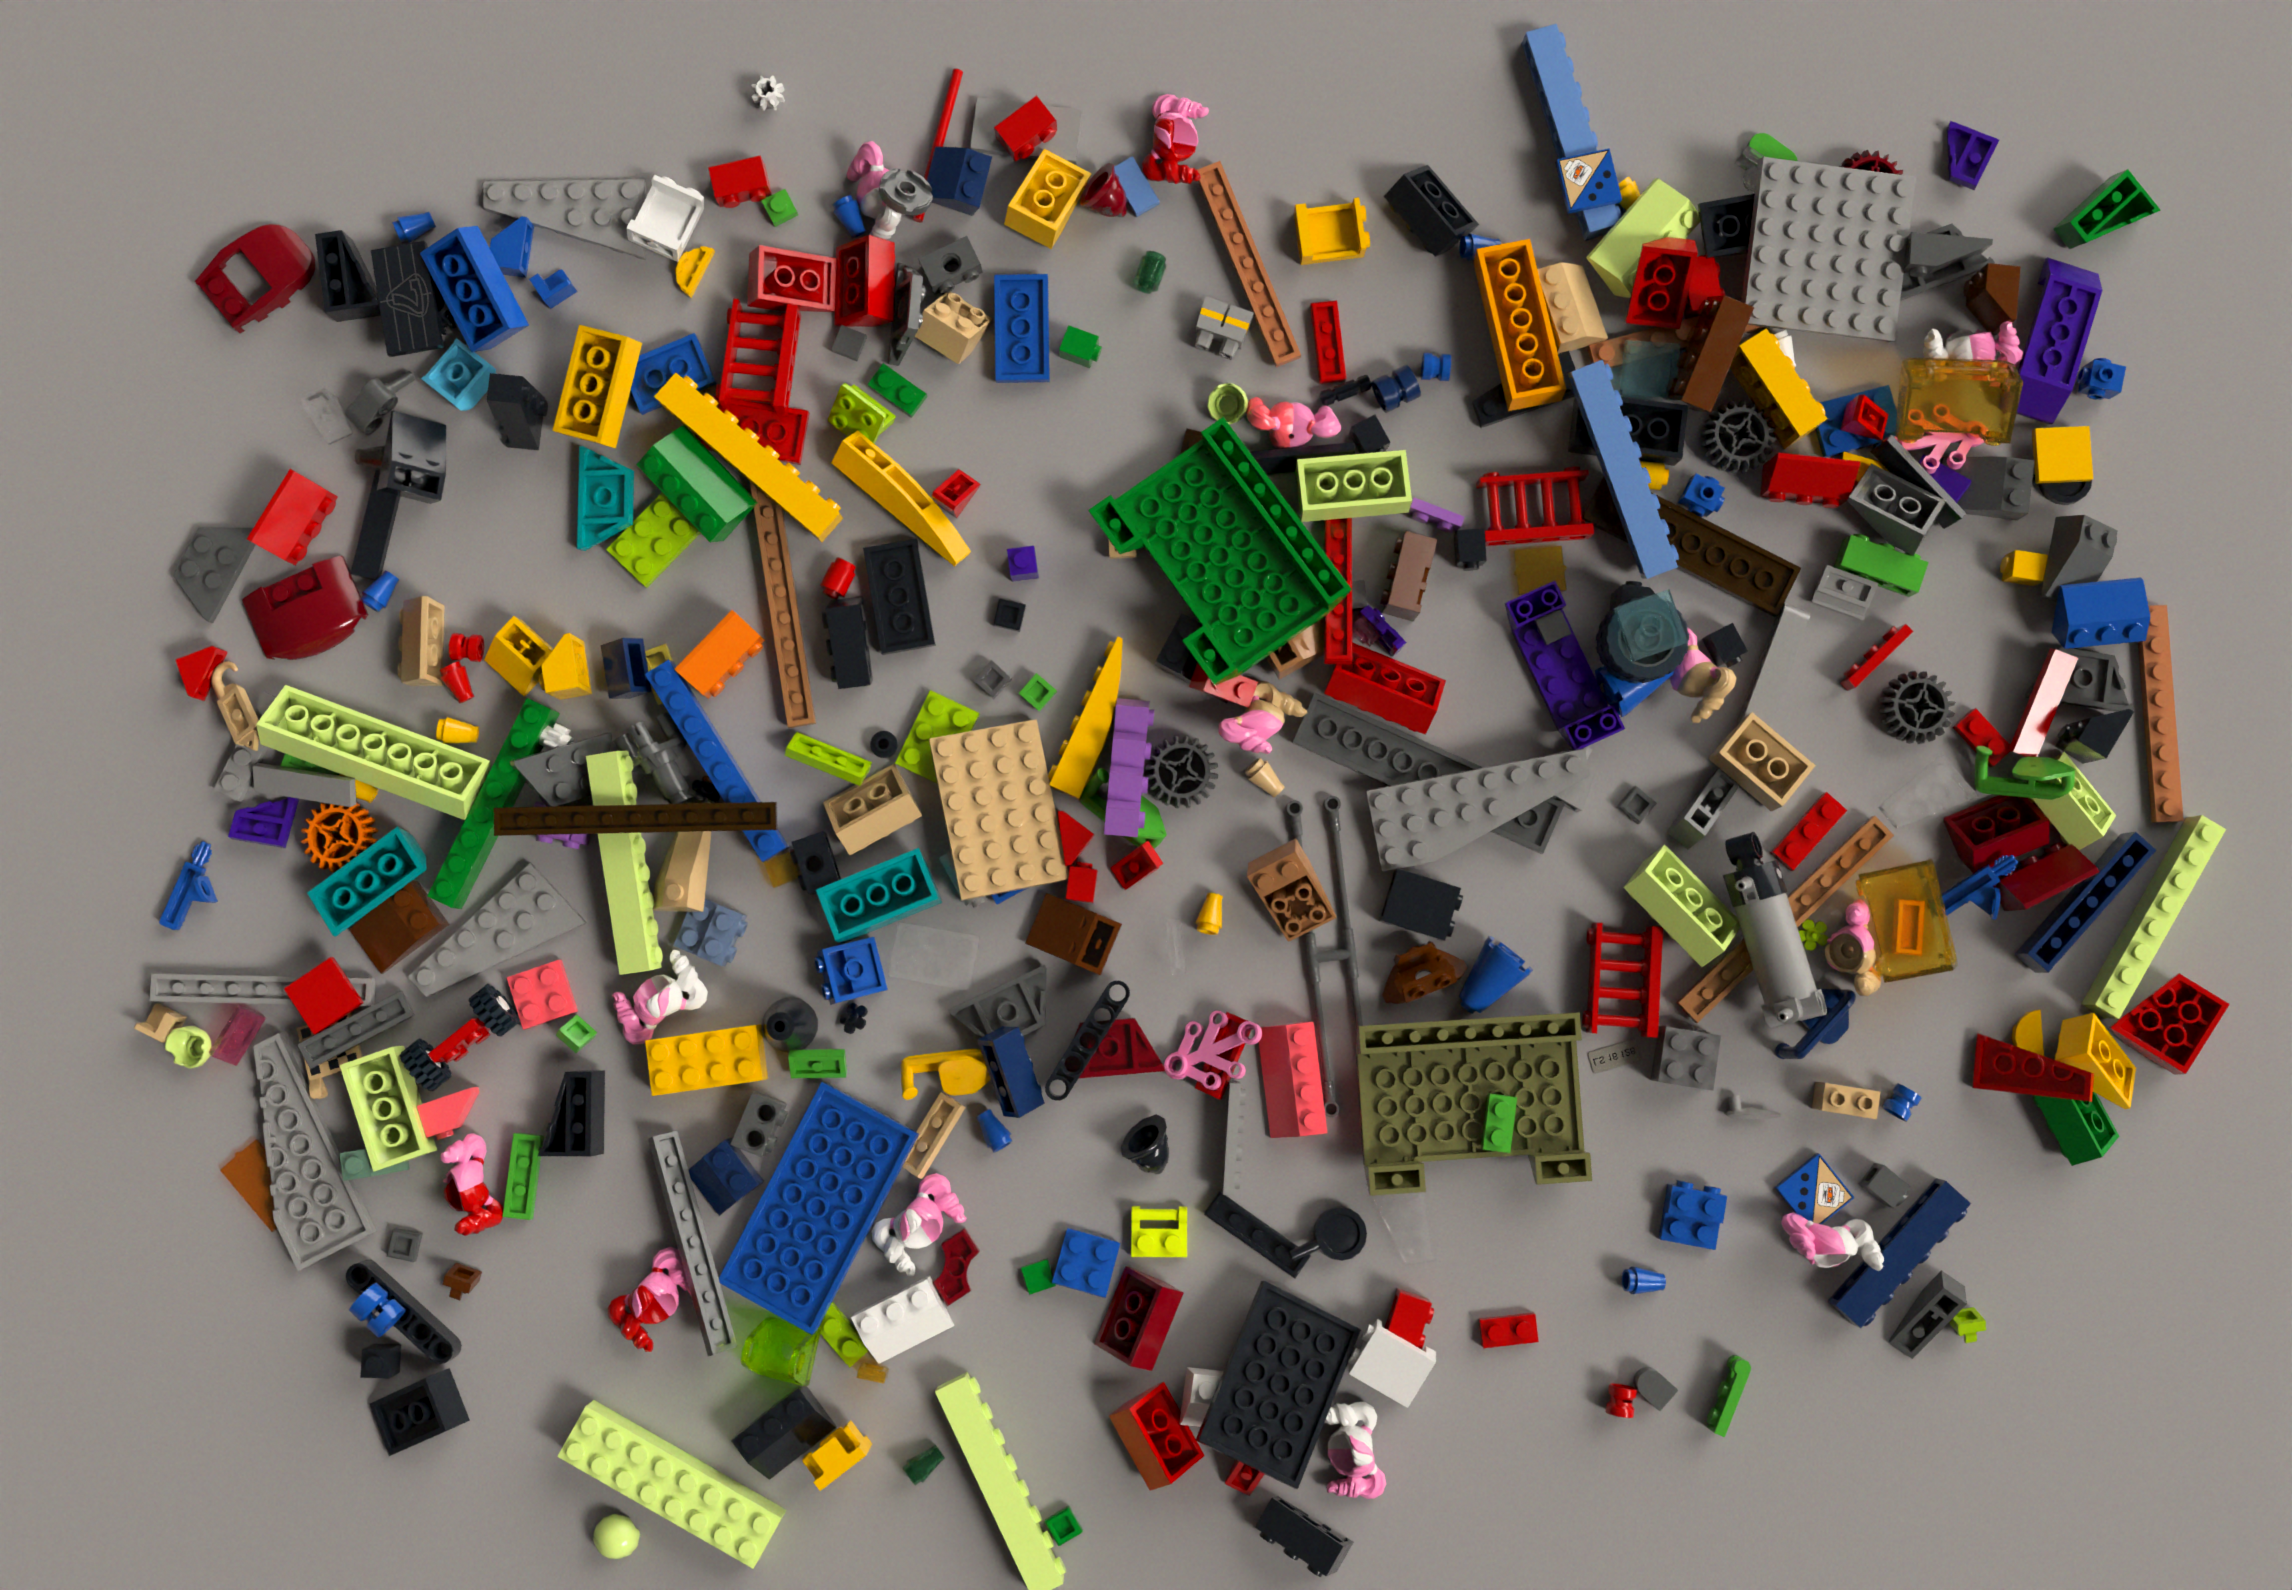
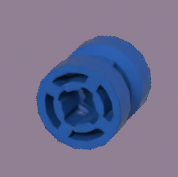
[1421,353,1451,381]
[1882,1083,1922,1122]

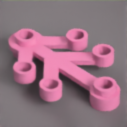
[1894,404,1988,474]
[1164,1010,1262,1090]

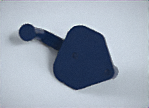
[1775,989,1856,1059]

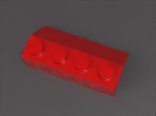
[1324,642,1446,735]

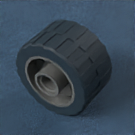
[1596,596,1689,684]

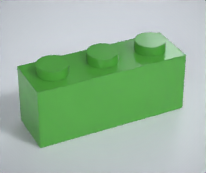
[1834,534,1929,597]

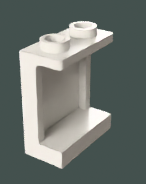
[626,175,704,262]
[1348,1319,1436,1408]

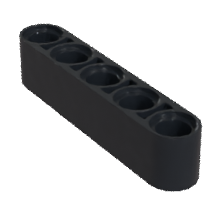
[1045,981,1130,1101]
[346,1260,462,1364]

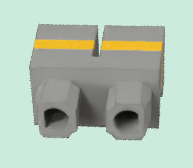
[1195,296,1254,360]

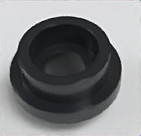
[870,731,898,758]

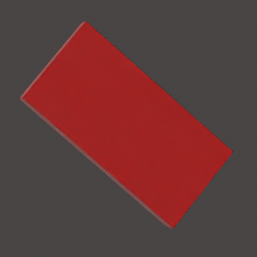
[695,394,810,465]

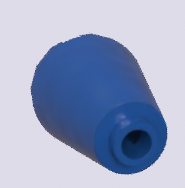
[1595,666,1674,717]
[1459,936,1533,1014]

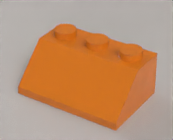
[674,610,765,699]

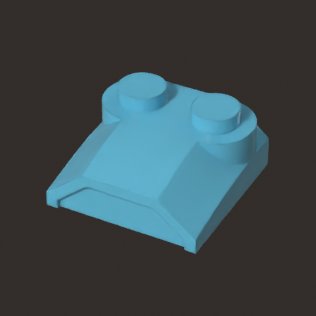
[421,338,496,411]

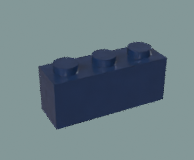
[977,1026,1045,1118]

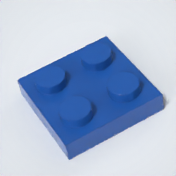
[1052,1228,1121,1298]

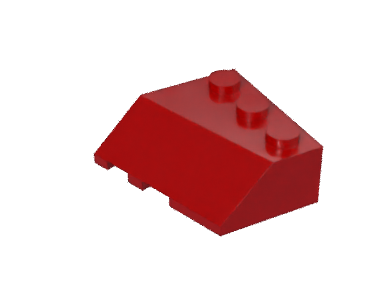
[2109,973,2230,1075]

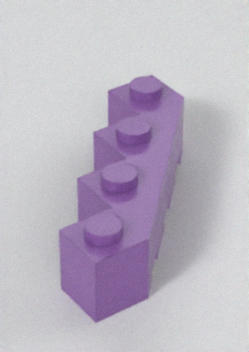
[1104,698,1154,837]

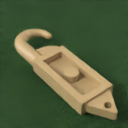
[211,661,259,751]

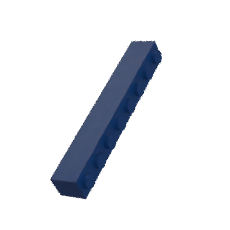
[645,660,789,862]

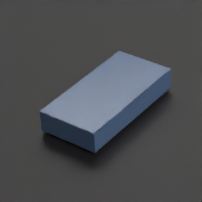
[1114,156,1160,217]

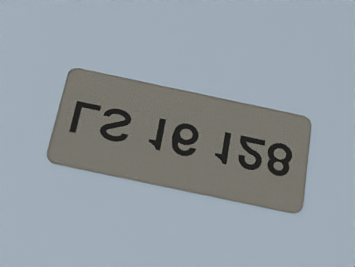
[1588,1039,1641,1073]

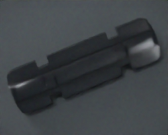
[1320,375,1372,406]

